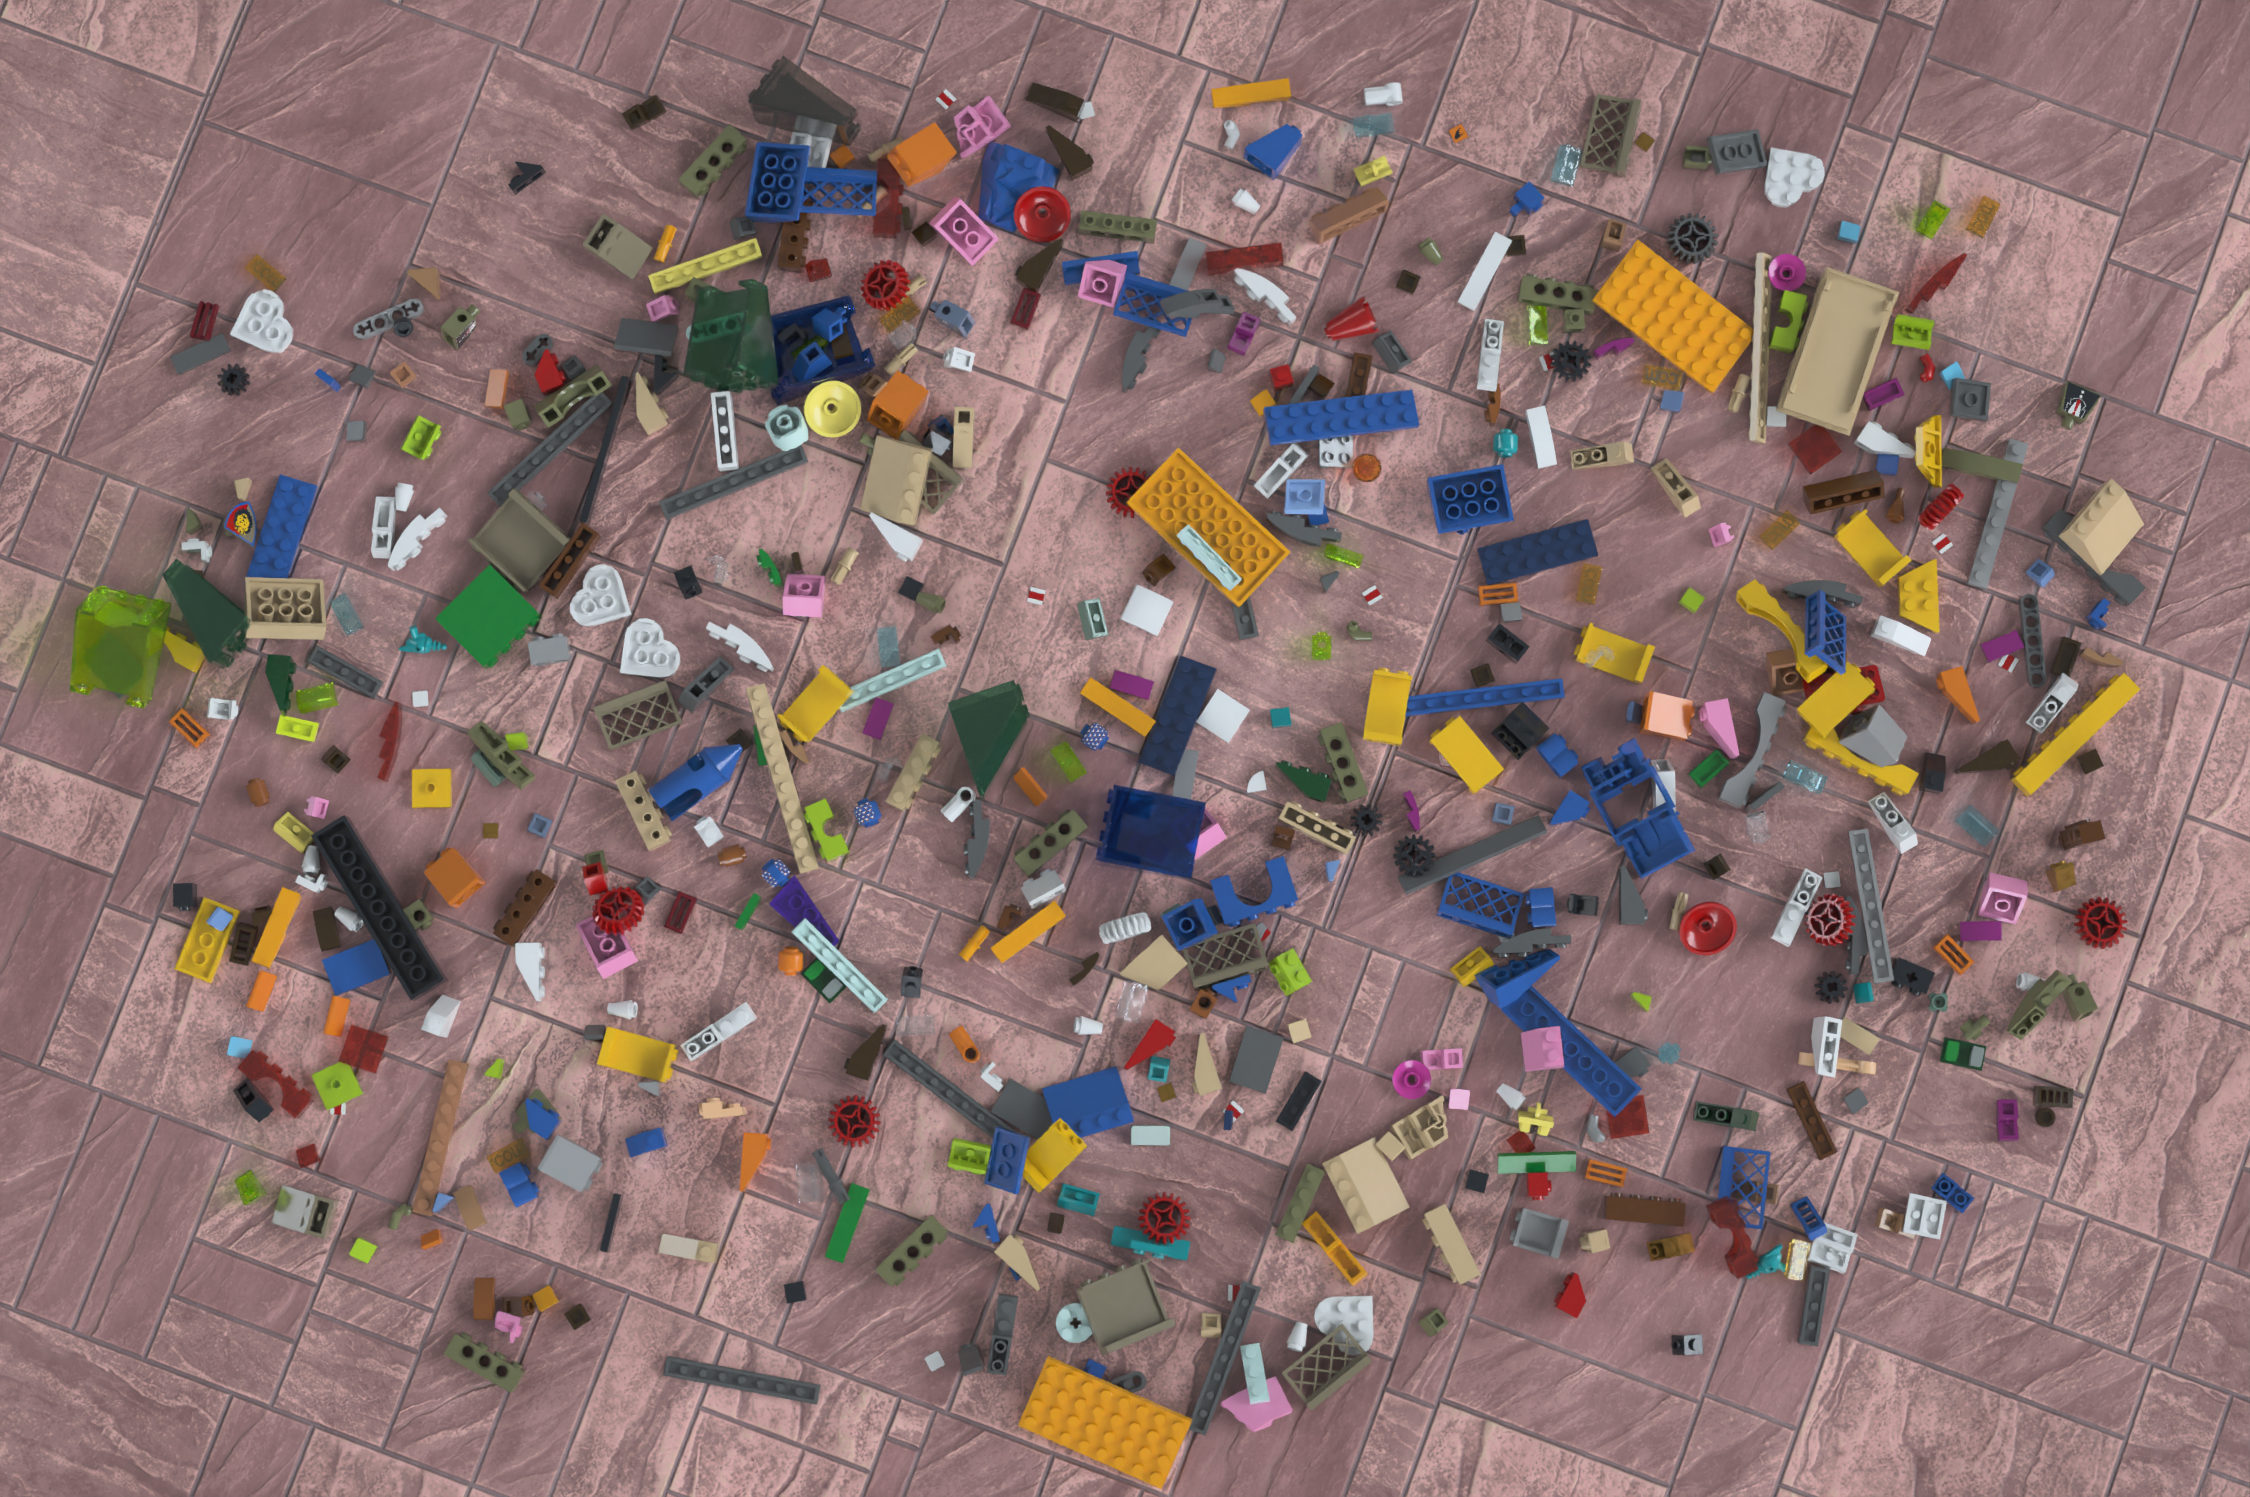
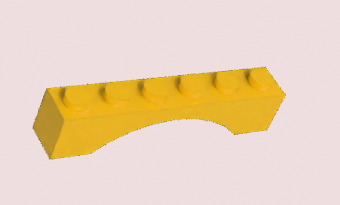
[1735,579,1828,683]
[92,596,207,673]
[1803,726,1919,796]

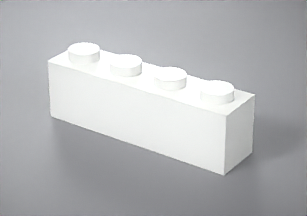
[711,391,739,472]

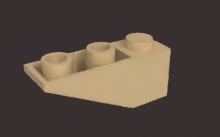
[636,372,669,436]
[953,407,975,468]
[1570,441,1634,470]
[1579,1229,1610,1254]

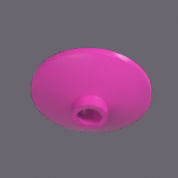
[1768,254,1806,291]
[1392,1060,1431,1099]

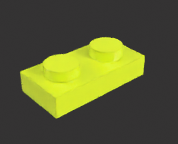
[276,715,319,742]

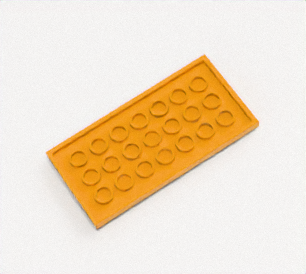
[1591,240,1754,393]
[1126,448,1290,608]
[1018,1356,1192,1489]

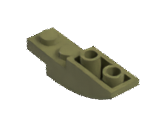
[2007,970,2072,1040]

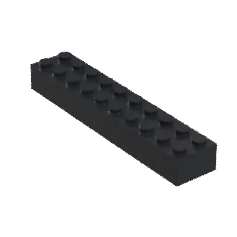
[311,815,448,1001]

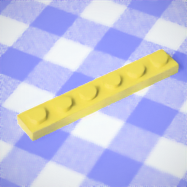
[648,238,763,294]

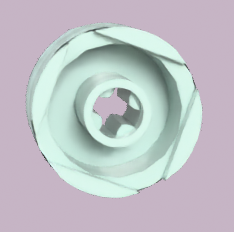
[765,405,809,451]
[1056,1302,1092,1343]

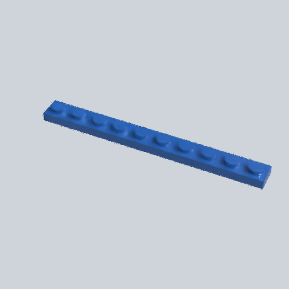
[1405,678,1565,717]

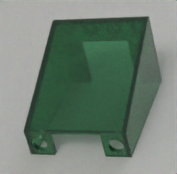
[683,279,778,393]
[163,558,253,669]

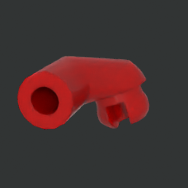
[1920,354,1936,383]

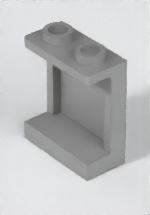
[1509,1207,1569,1259]

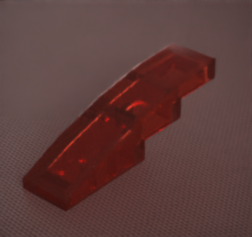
[1905,253,1967,314]
[377,701,402,782]

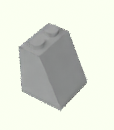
[1839,704,1908,767]
[537,1135,603,1192]

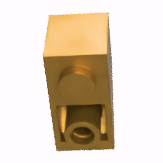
[2045,860,2076,893]
[1646,1232,1695,1262]

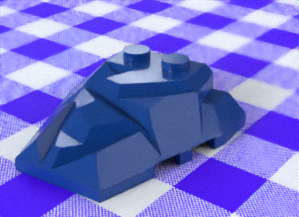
[978,142,1060,233]

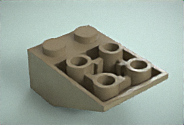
[582,214,653,280]
[272,1185,339,1239]

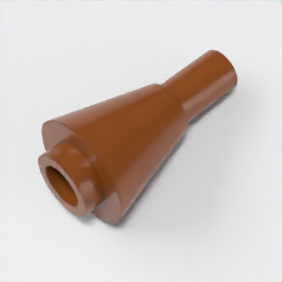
[1886,488,1905,524]

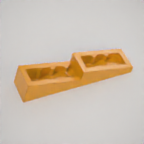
[1211,78,1291,108]
[1079,677,1156,737]
[251,887,302,969]
[990,900,1066,964]
[1302,1211,1368,1286]

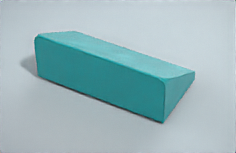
[1057,1183,1100,1216]

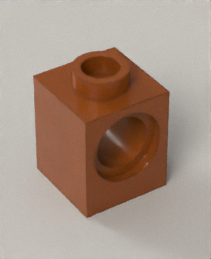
[1189,988,1218,1019]

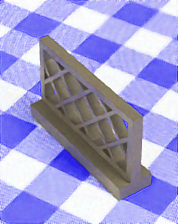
[1580,94,1642,177]
[898,430,965,515]
[593,680,682,750]
[1183,923,1269,991]
[1281,1324,1372,1411]

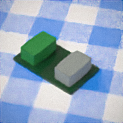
[800,957,847,1003]
[1940,1037,1987,1071]

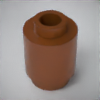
[245,777,270,807]
[717,844,747,867]

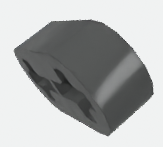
[522,334,553,366]

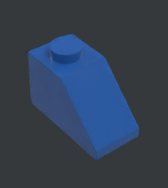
[1548,790,1590,826]
[625,1127,668,1158]

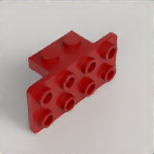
[1802,665,1885,715]

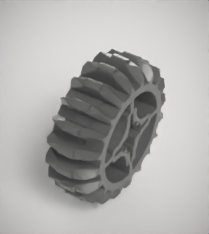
[1666,213,1718,264]

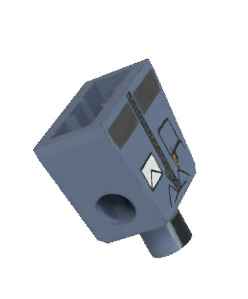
[929,300,975,339]

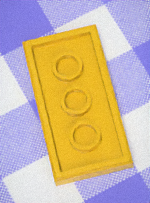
[174,897,241,983]

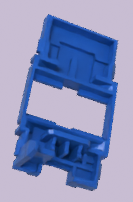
[1581,738,1695,879]

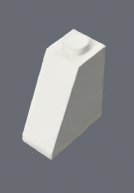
[1650,759,1676,812]
[421,995,461,1038]

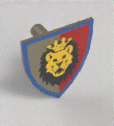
[222,501,257,547]

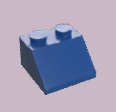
[1162,898,1218,951]

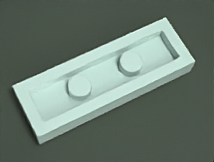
[1240,1343,1270,1405]

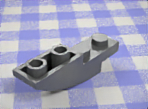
[1159,289,1235,318]
[1122,320,1161,393]
[1266,511,1342,548]
[1782,580,1863,608]
[964,800,990,879]
[1839,896,1868,975]
[1492,928,1571,958]
[987,1293,1018,1376]

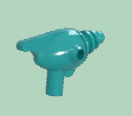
[399,625,447,654]
[1746,1244,1788,1279]

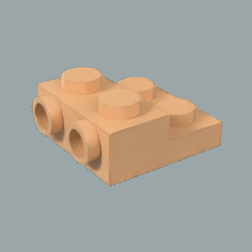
[699,1098,746,1119]

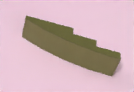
[1942,448,2023,484]
[467,721,535,790]

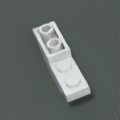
[1234,268,1296,326]
[1477,319,1504,392]
[388,508,448,571]
[706,622,774,672]
[1771,868,1823,947]
[680,1002,757,1061]

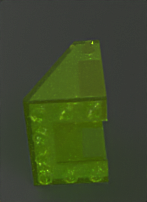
[70,586,171,709]

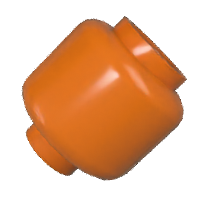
[778,946,803,976]

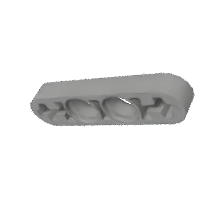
[353,299,424,340]

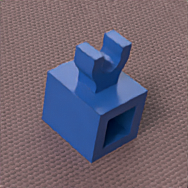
[1509,181,1545,217]
[812,307,847,342]

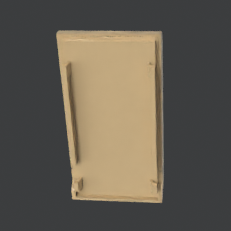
[1776,267,1899,436]

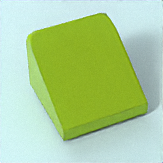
[1678,587,1705,614]
[505,732,528,751]
[1630,992,1652,1012]
[484,1058,505,1078]
[349,1237,378,1264]

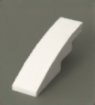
[1458,232,1512,311]

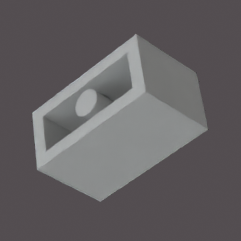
[528,634,572,667]

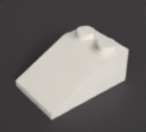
[1021,869,1066,909]

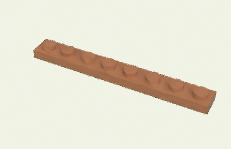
[412,1059,469,1216]

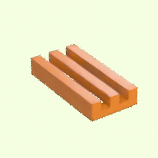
[1478,583,1518,606]
[168,708,211,748]
[1932,934,1974,976]
[1585,1159,1627,1187]

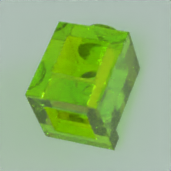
[1311,632,1332,661]

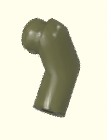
[1346,621,1372,641]
[388,1204,413,1230]

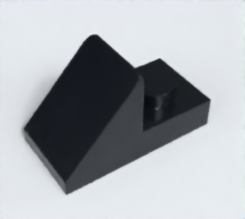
[508,162,546,195]
[654,354,679,395]

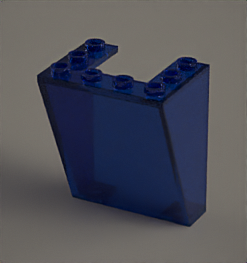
[751,295,876,405]
[1095,785,1206,880]

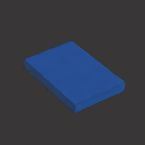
[322,939,391,996]
[984,1127,1030,1194]

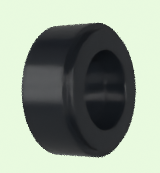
[393,317,413,337]

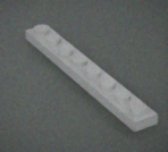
[1967,438,2028,589]
[1848,828,1894,984]

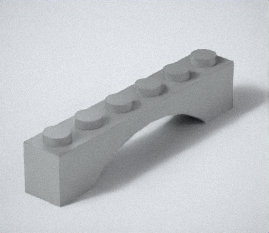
[1717,692,1787,808]

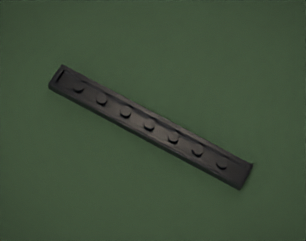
[579,376,631,526]

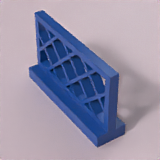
[800,167,877,216]
[1113,272,1192,337]
[1805,589,1846,675]
[1436,872,1524,939]
[1715,1146,1771,1230]

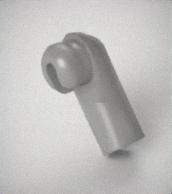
[1587,1114,1605,1143]

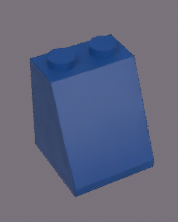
[1244,124,1302,180]

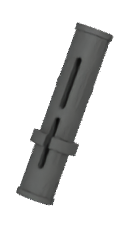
[812,1148,851,1205]

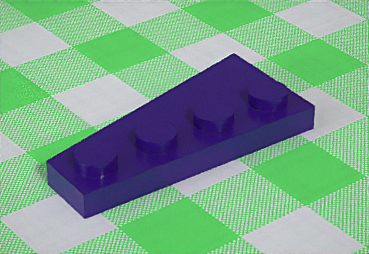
[769,875,839,947]

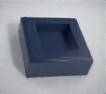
[1224,1109,1234,1130]

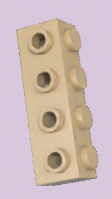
[886,733,941,812]
[615,770,672,851]
[1278,801,1356,856]
[1422,1204,1481,1285]

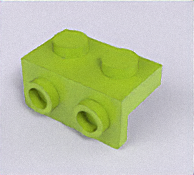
[1891,314,1934,350]
[400,415,441,460]
[1268,948,1312,996]
[947,1138,992,1175]

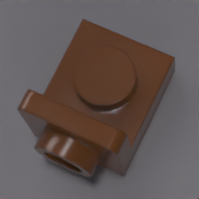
[1142,553,1176,587]
[930,624,962,645]
[1271,825,1295,850]
[997,904,1023,930]
[502,1295,535,1316]

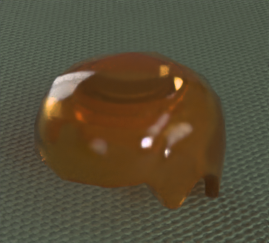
[1352,454,1382,482]

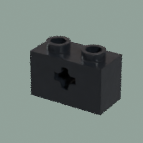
[1486,623,1530,664]
[1891,957,1935,996]

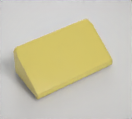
[273,812,314,853]

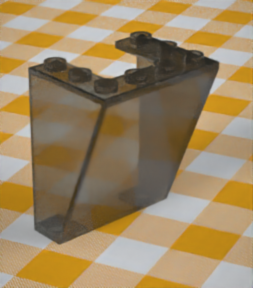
[748,56,862,146]

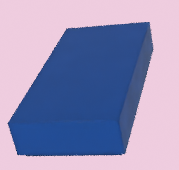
[315,369,341,392]

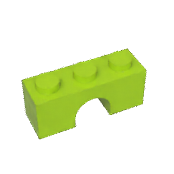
[1769,290,1809,354]
[803,798,850,862]

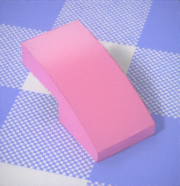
[1420,1048,1463,1070]

